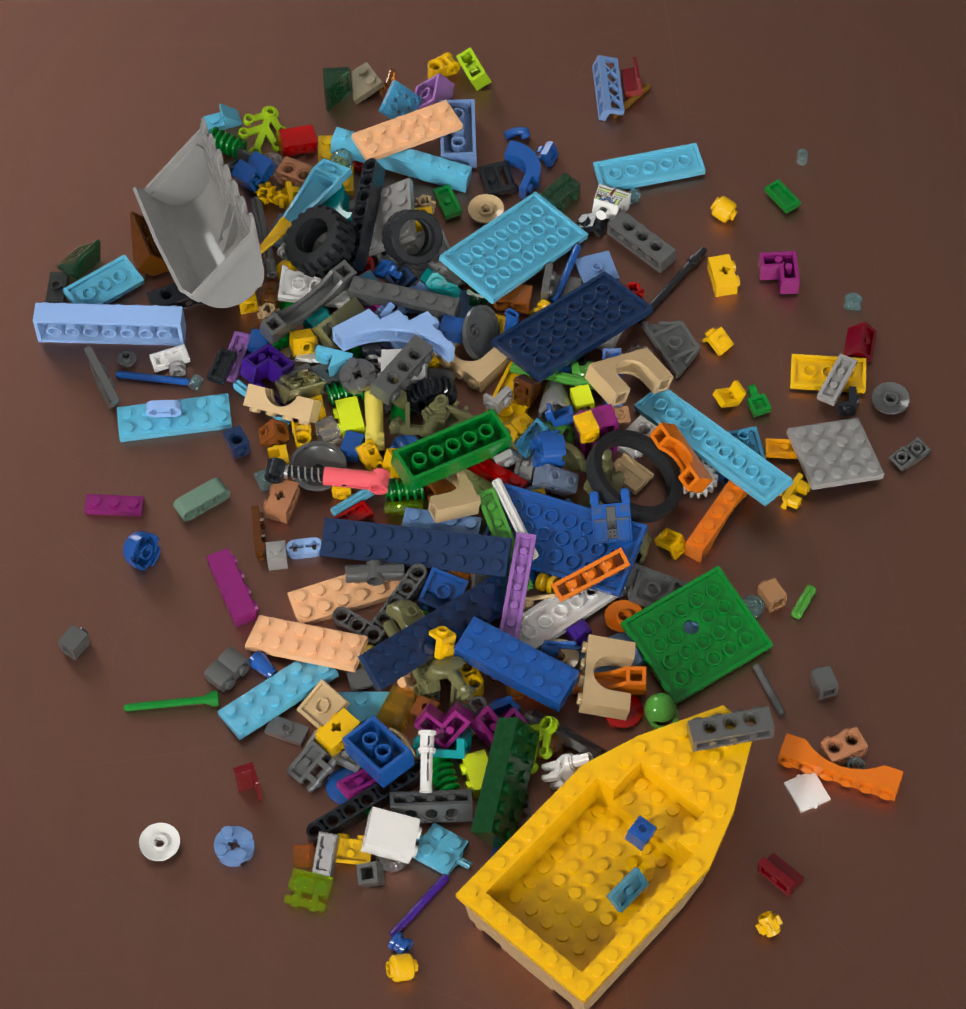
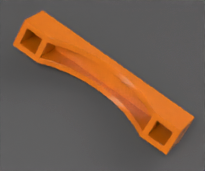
[684,480,748,563]
[571,666,647,695]
[778,733,904,801]

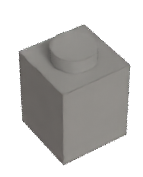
[266,540,288,571]

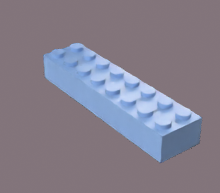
[33,302,187,346]

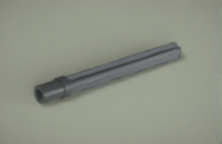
[251,196,277,279]

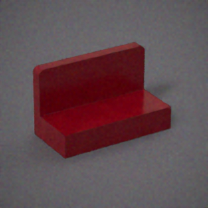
[621,57,643,98]
[843,321,877,363]
[233,762,263,801]
[757,853,804,896]

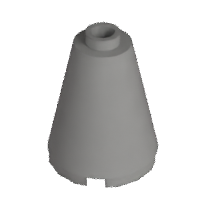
[537,381,575,425]

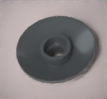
[872,382,910,414]

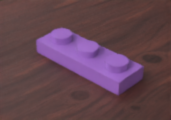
[227,331,251,383]

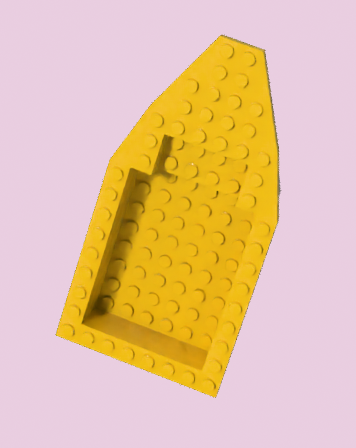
[456,705,752,1009]

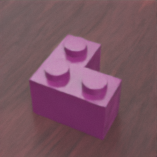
[758,251,800,294]
[414,701,473,749]
[468,705,527,749]

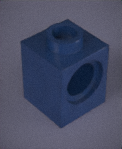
[223,425,251,459]

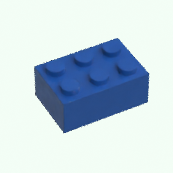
[342,715,415,788]

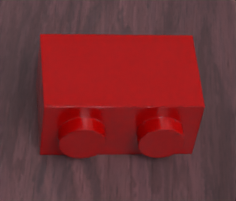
[277,124,318,157]

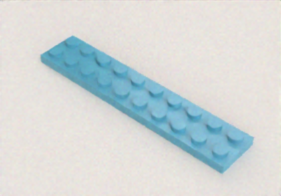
[634,389,793,506]

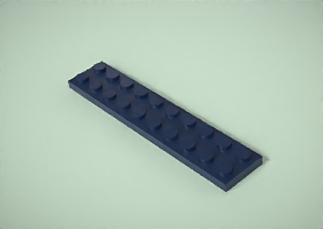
[319,517,512,578]
[357,576,509,691]

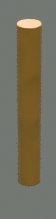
[611,83,651,119]

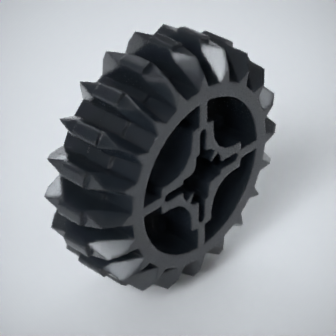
[407,375,457,414]

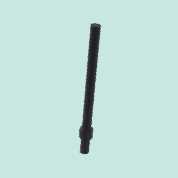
[638,247,707,324]

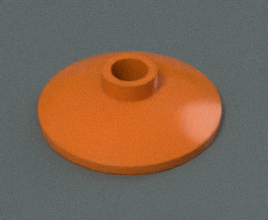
[604,600,642,633]

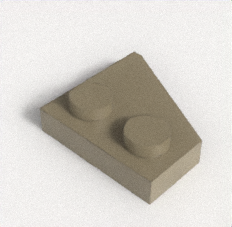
[352,62,384,104]

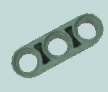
[173,477,230,521]

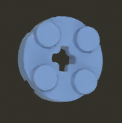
[214,826,255,867]

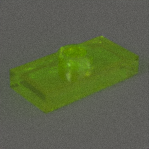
[384,500,423,515]

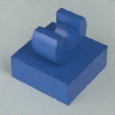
[536,141,559,167]

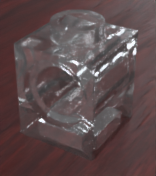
[315,415,342,445]

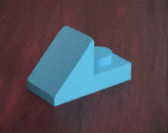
[203,104,242,134]
[315,345,353,377]

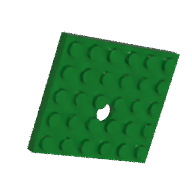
[620,565,774,705]

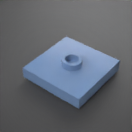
[574,250,620,284]

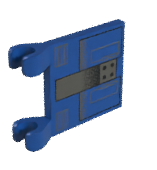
[590,488,633,545]

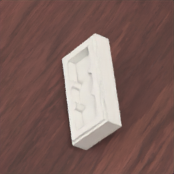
[149,344,191,373]

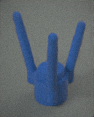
[541,640,582,670]

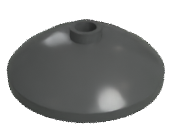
[462,305,500,360]
[289,441,347,491]

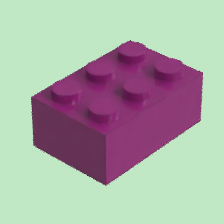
[574,404,618,460]

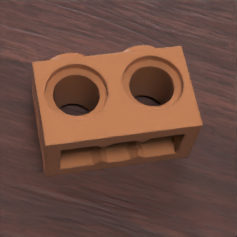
[276,156,313,188]
[819,727,868,766]

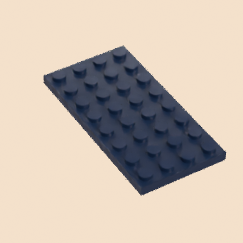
[491,271,653,383]

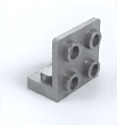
[541,263,582,303]

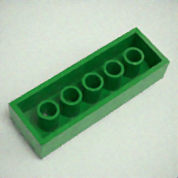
[391,409,512,493]

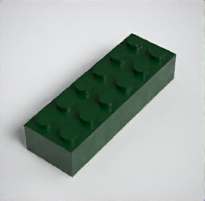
[471,717,540,847]

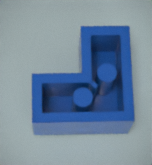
[231,151,277,195]

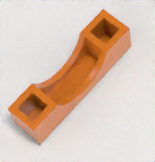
[649,422,713,493]

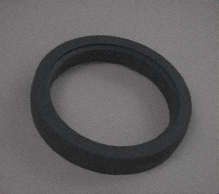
[586,430,683,523]

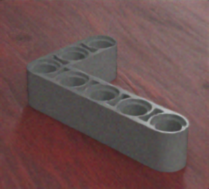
[332,564,428,646]

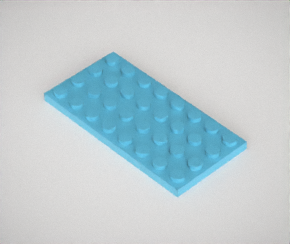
[439,192,588,304]

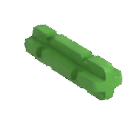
[791,584,816,619]

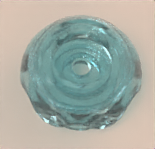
[331,148,353,168]
[742,595,764,618]

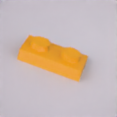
[765,438,798,459]

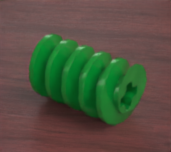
[210,126,247,159]
[325,378,364,407]
[385,478,425,503]
[432,757,460,791]

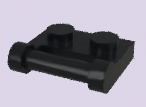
[478,161,519,196]

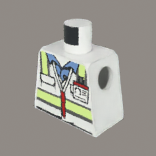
[592,184,631,220]

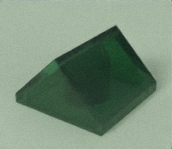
[323,67,352,112]
[56,239,101,280]

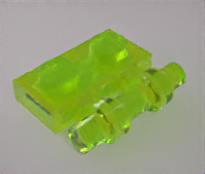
[284,868,334,912]

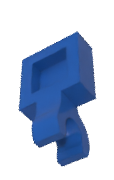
[372,259,403,280]

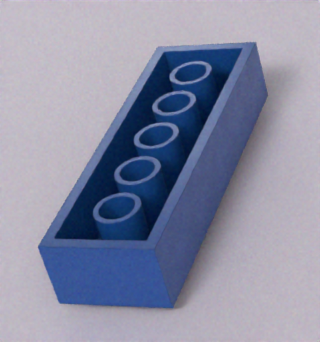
[454,616,579,712]

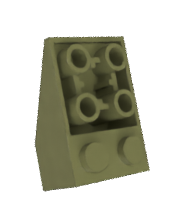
[312,296,366,351]
[275,369,326,405]

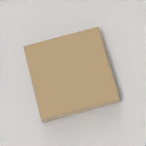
[296,679,351,729]

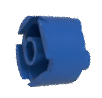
[529,430,566,468]

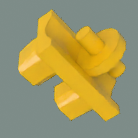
[273,181,300,211]
[355,438,383,471]
[779,472,810,510]

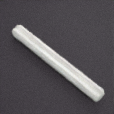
[492,478,539,560]

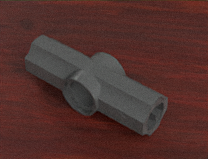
[345,560,405,586]

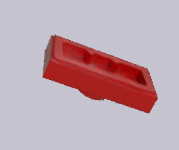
[333,500,374,522]

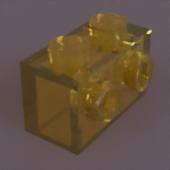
[376,685,416,732]

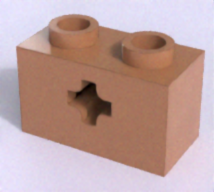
[263,479,300,524]

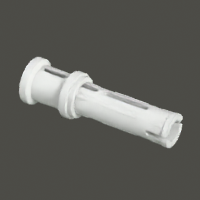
[418,730,436,793]

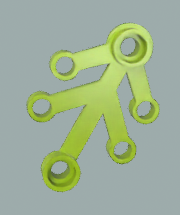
[238,106,286,154]
[528,716,559,774]

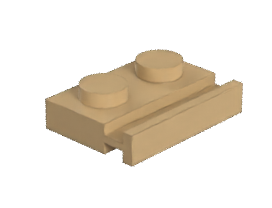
[613,452,654,495]

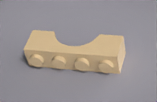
[243,383,322,426]

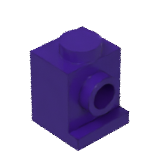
[566,619,592,651]

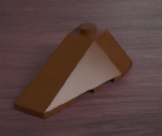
[130,212,169,276]

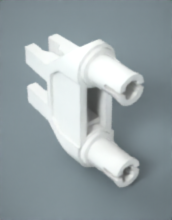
[541,752,594,790]

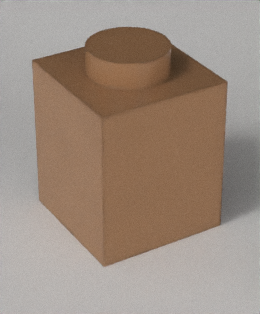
[757,577,787,613]

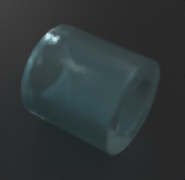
[796,149,808,165]
[188,374,203,391]

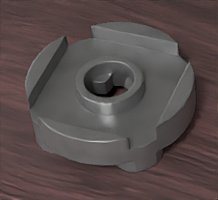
[339,358,377,394]

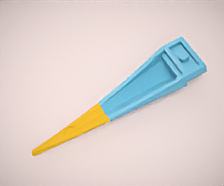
[260,158,352,254]

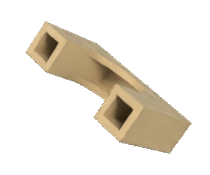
[432,317,510,393]
[585,347,673,407]
[428,469,481,523]
[576,634,636,721]

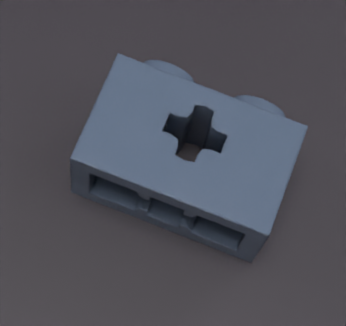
[532,464,579,497]

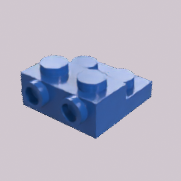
[417,567,469,614]

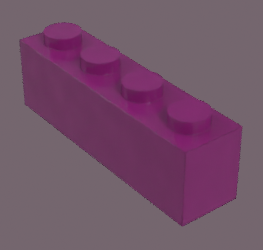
[207,548,259,627]

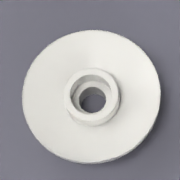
[139,823,180,861]

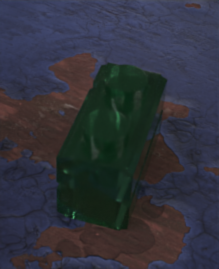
[540,172,581,211]

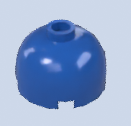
[123,531,161,571]

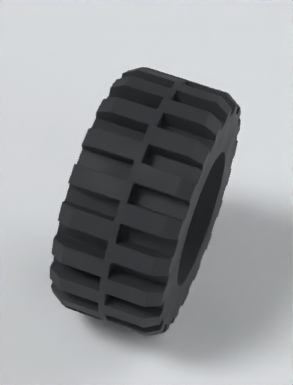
[284,205,356,278]

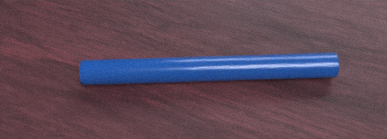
[551,244,581,303]
[116,370,190,386]

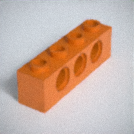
[551,548,630,603]

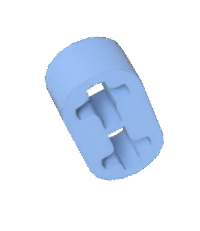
[146,400,182,418]
[286,537,321,559]

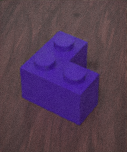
[240,343,295,385]

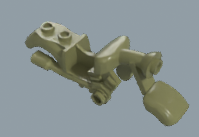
[389,383,518,462]
[562,441,651,565]
[383,599,476,740]

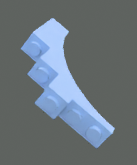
[332,309,455,363]

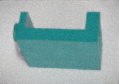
[413,728,472,759]

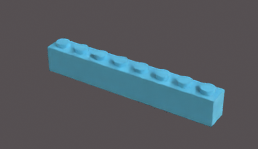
[330,127,472,193]

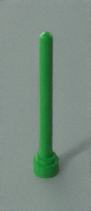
[123,690,220,711]

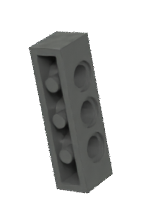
[607,210,676,273]
[370,335,433,405]
[687,706,775,752]
[390,789,473,823]

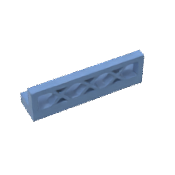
[592,55,625,121]

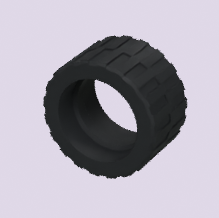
[382,209,443,265]

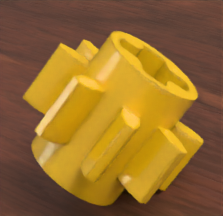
[255,182,277,205]
[755,911,783,937]

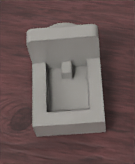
[483,386,513,414]

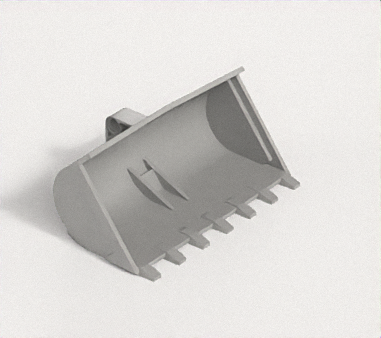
[133,118,264,308]

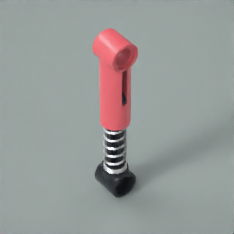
[264,457,390,495]

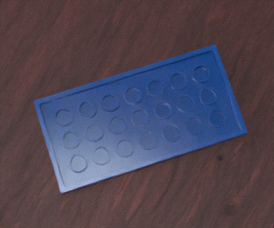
[484,483,648,598]

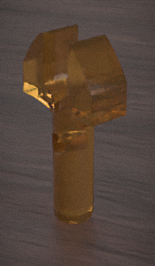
[378,68,396,96]

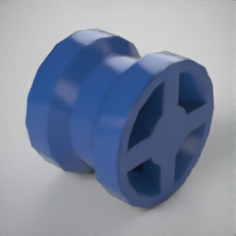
[388,931,414,954]

